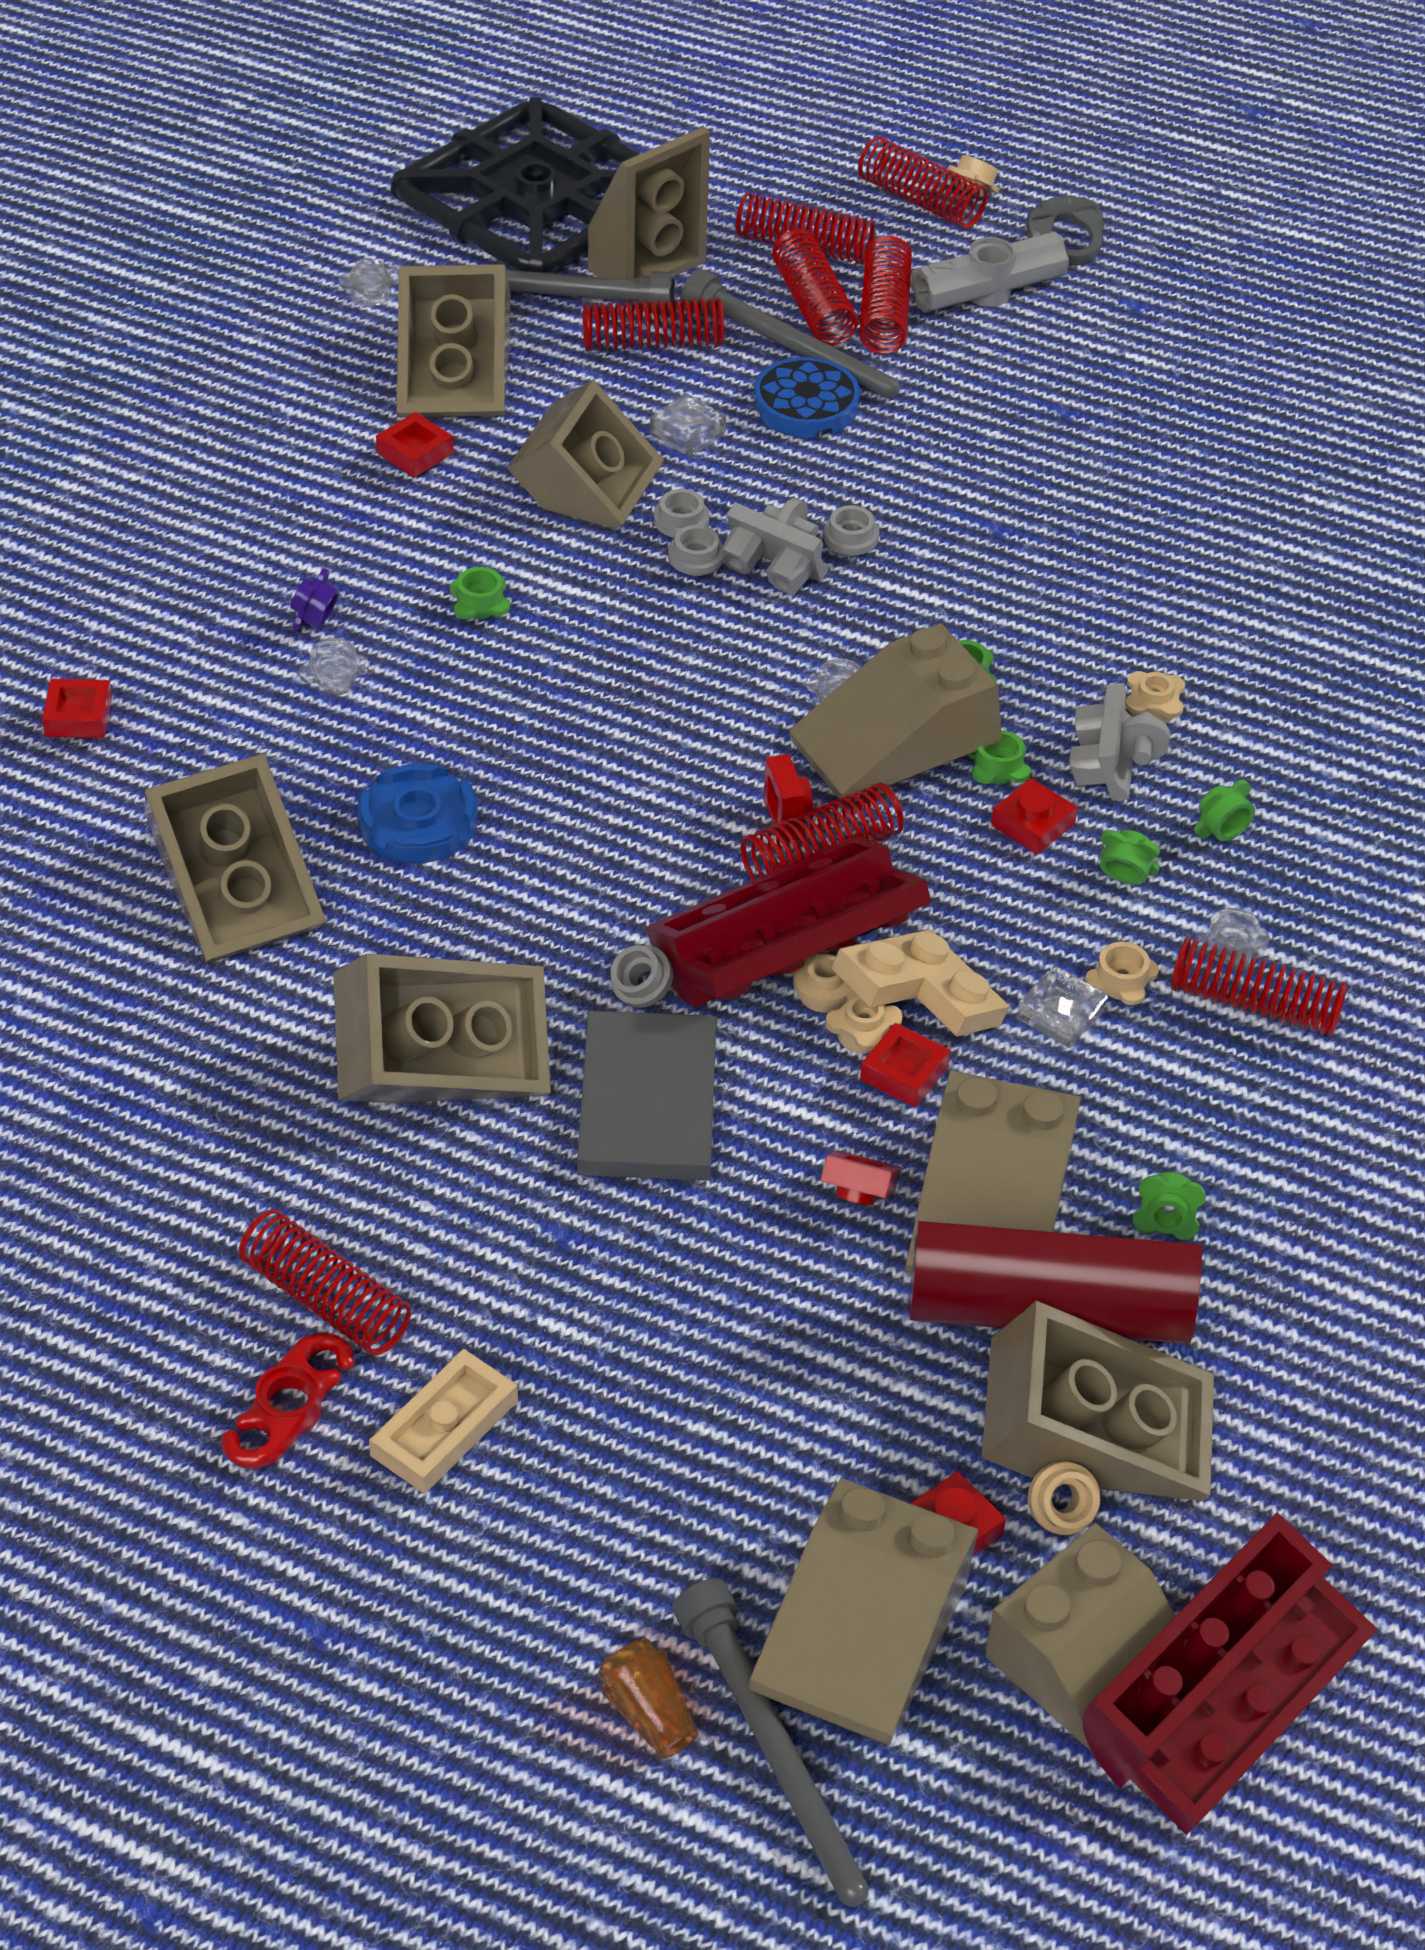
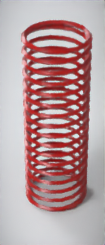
[858,136,988,229]
[735,191,875,265]
[772,229,858,346]
[859,236,912,354]
[583,297,724,352]
[740,782,904,880]
[1170,936,1348,1037]
[239,1209,411,1356]

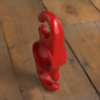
[221,1332,355,1470]

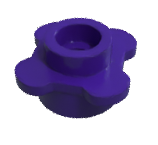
[290,568,340,632]

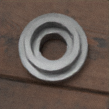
[654,489,709,538]
[823,505,879,556]
[668,525,724,576]
[611,945,673,1008]

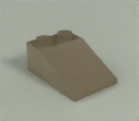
[588,126,710,280]
[396,264,510,418]
[789,623,1002,803]
[145,753,326,964]
[333,954,551,1103]
[905,1070,1081,1274]
[981,1301,1214,1501]
[748,1478,978,1745]

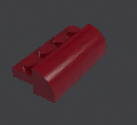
[646,836,932,1008]
[908,1221,1203,1344]
[1082,1512,1378,1835]

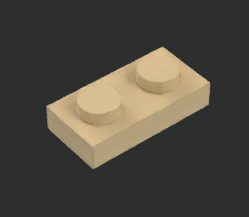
[369,1349,518,1494]

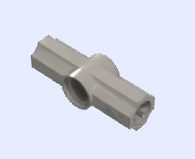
[911,231,1069,313]

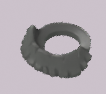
[1025,195,1105,266]

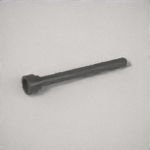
[434,264,676,315]
[680,269,900,398]
[672,1578,869,1907]

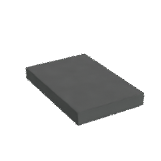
[577,1011,717,1181]

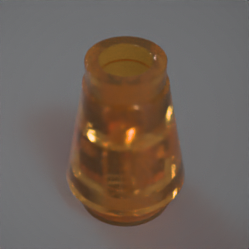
[598,1639,699,1759]

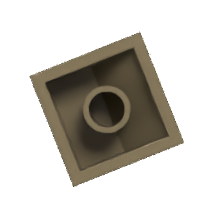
[507,379,664,529]
[985,1522,1175,1752]

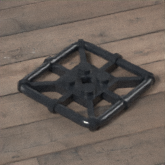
[390,97,641,273]

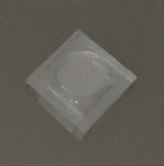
[650,393,726,458]
[1017,965,1108,1048]

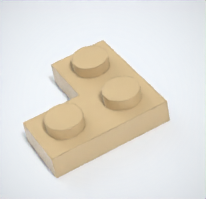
[831,929,1010,1037]

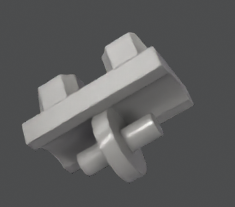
[721,498,829,596]
[1069,683,1170,801]

